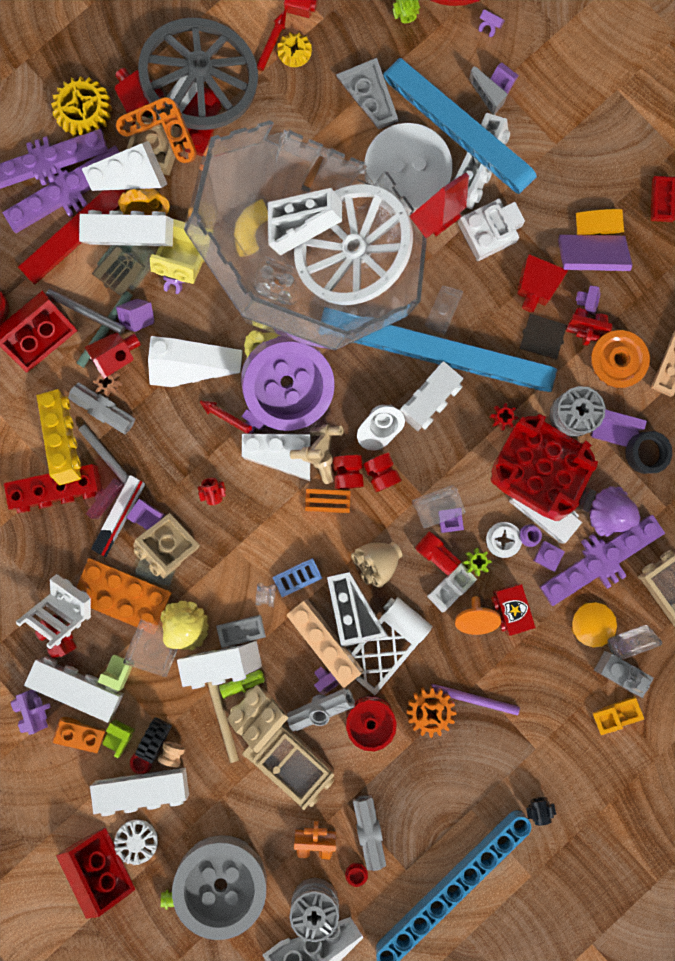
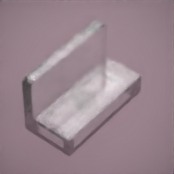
[411,485,465,528]

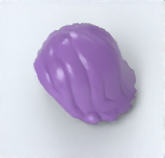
[590,486,641,537]

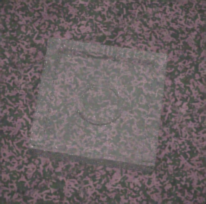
[123,620,178,677]

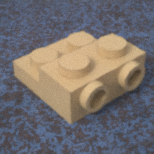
[126,116,182,175]
[133,513,200,579]
[227,685,289,753]

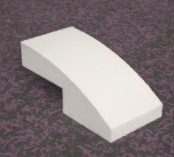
[427,563,477,613]

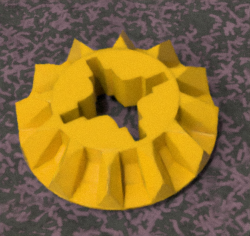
[277,32,312,67]

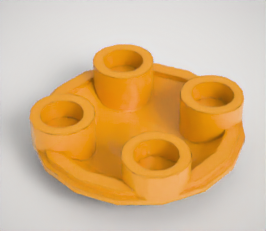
[571,602,617,647]

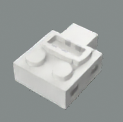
[458,199,525,262]

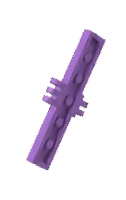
[0,129,109,189]
[2,146,120,233]
[539,515,665,606]

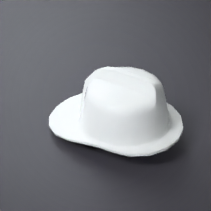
[357,404,405,450]

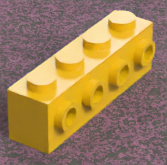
[36,389,81,485]

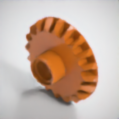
[591,330,650,388]

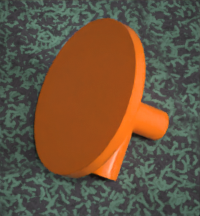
[455,596,501,635]

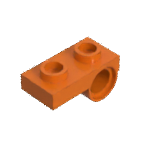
[52,717,105,754]

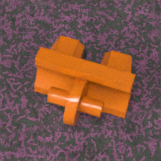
[294,821,336,860]

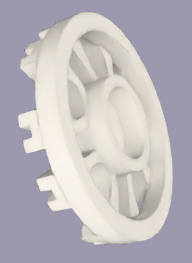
[114,820,158,865]

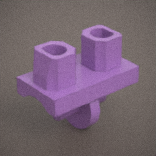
[11,689,51,735]

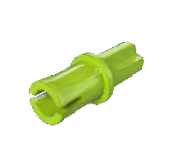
[219,670,265,699]

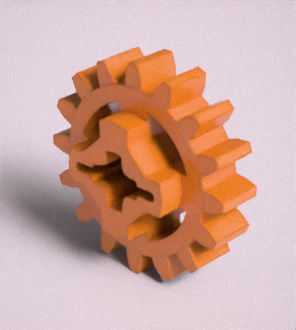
[406,686,457,738]

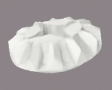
[486,522,522,558]

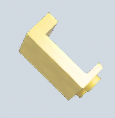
[150,219,211,284]

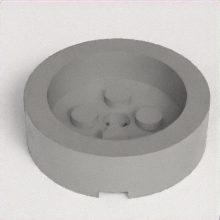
[172,835,267,940]

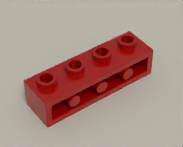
[3,464,103,514]

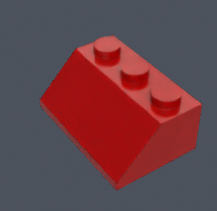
[409,172,469,239]
[0,290,78,373]
[56,827,136,919]

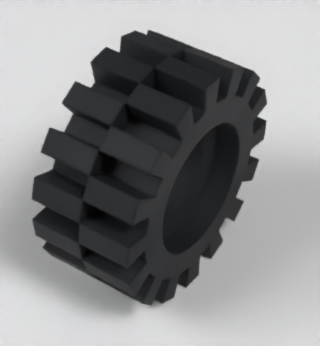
[135,717,172,764]

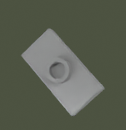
[216,615,266,648]

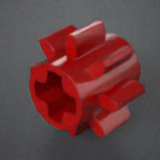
[489,403,519,432]
[198,477,226,505]

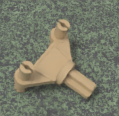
[290,424,343,484]

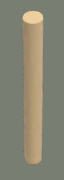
[207,682,239,763]

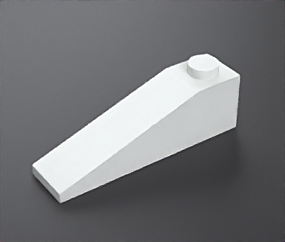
[148,336,243,387]
[263,917,363,961]

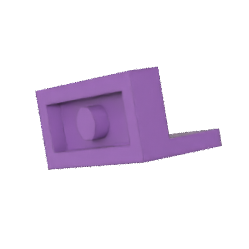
[591,410,647,447]

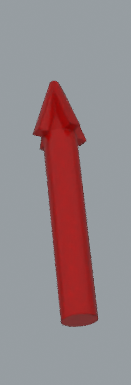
[257,10,286,71]
[200,401,252,434]

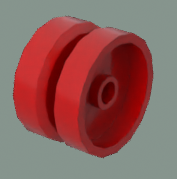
[346,695,397,752]

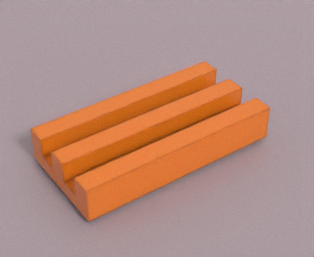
[305,489,351,513]

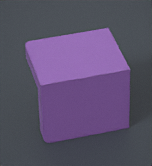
[116,299,154,332]
[126,499,165,530]

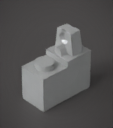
[594,651,654,698]

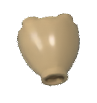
[351,542,402,587]

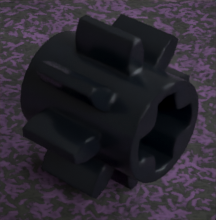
[526,797,557,826]

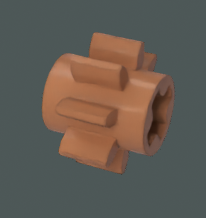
[93,372,123,398]

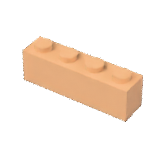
[286,600,364,688]

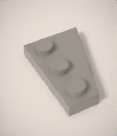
[336,58,399,130]

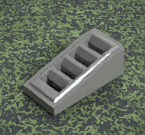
[469,66,508,115]

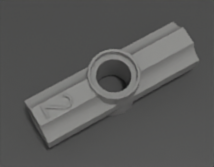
[68,382,135,435]
[287,688,355,731]
[353,795,386,871]

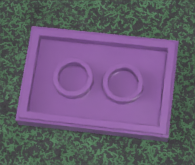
[558,235,632,271]

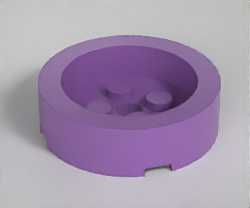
[241,335,334,431]

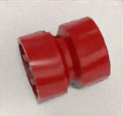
[363,452,402,493]
[333,455,364,489]

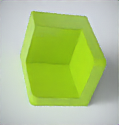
[102,719,135,758]

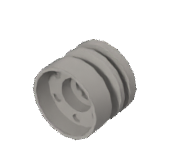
[549,386,606,438]
[289,878,339,942]

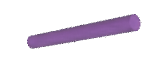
[431,684,520,715]

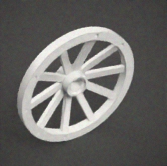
[294,184,413,305]

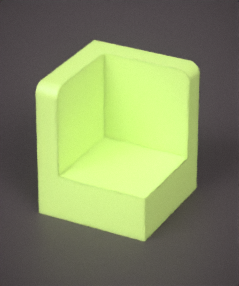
[98,655,134,691]

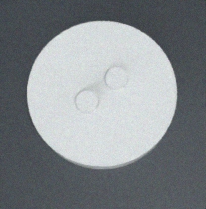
[364,123,452,215]

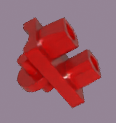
[566,308,612,346]
[35,614,77,659]

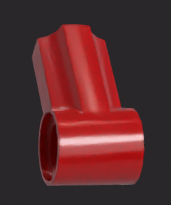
[414,531,461,576]

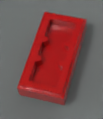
[651,176,675,222]

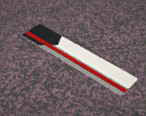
[91,476,145,557]

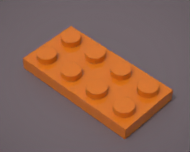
[76,558,173,634]

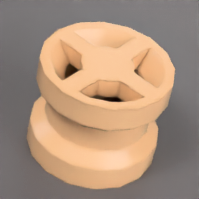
[158,741,185,768]

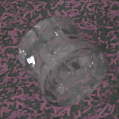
[255,583,276,607]

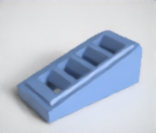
[273,558,322,597]

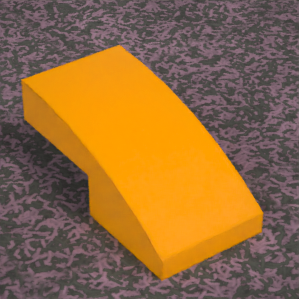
[576,209,624,235]
[593,696,645,735]

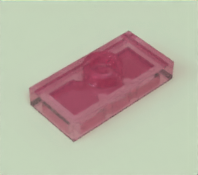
[86,478,124,519]

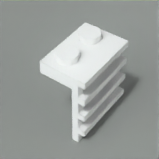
[16,574,91,649]

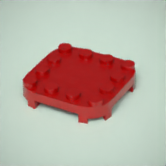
[491,414,598,521]

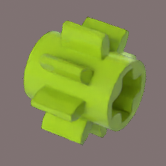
[393,0,420,23]
[462,548,492,576]

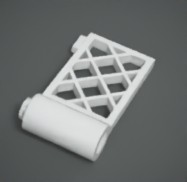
[348,597,433,695]

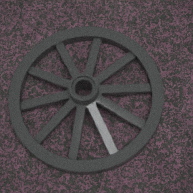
[138,18,258,130]

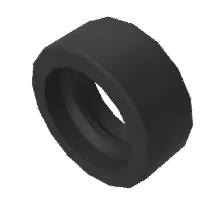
[626,431,673,474]

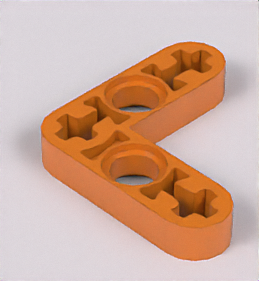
[116,97,196,163]

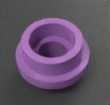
[519,524,542,547]

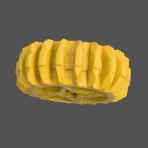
[51,76,112,137]

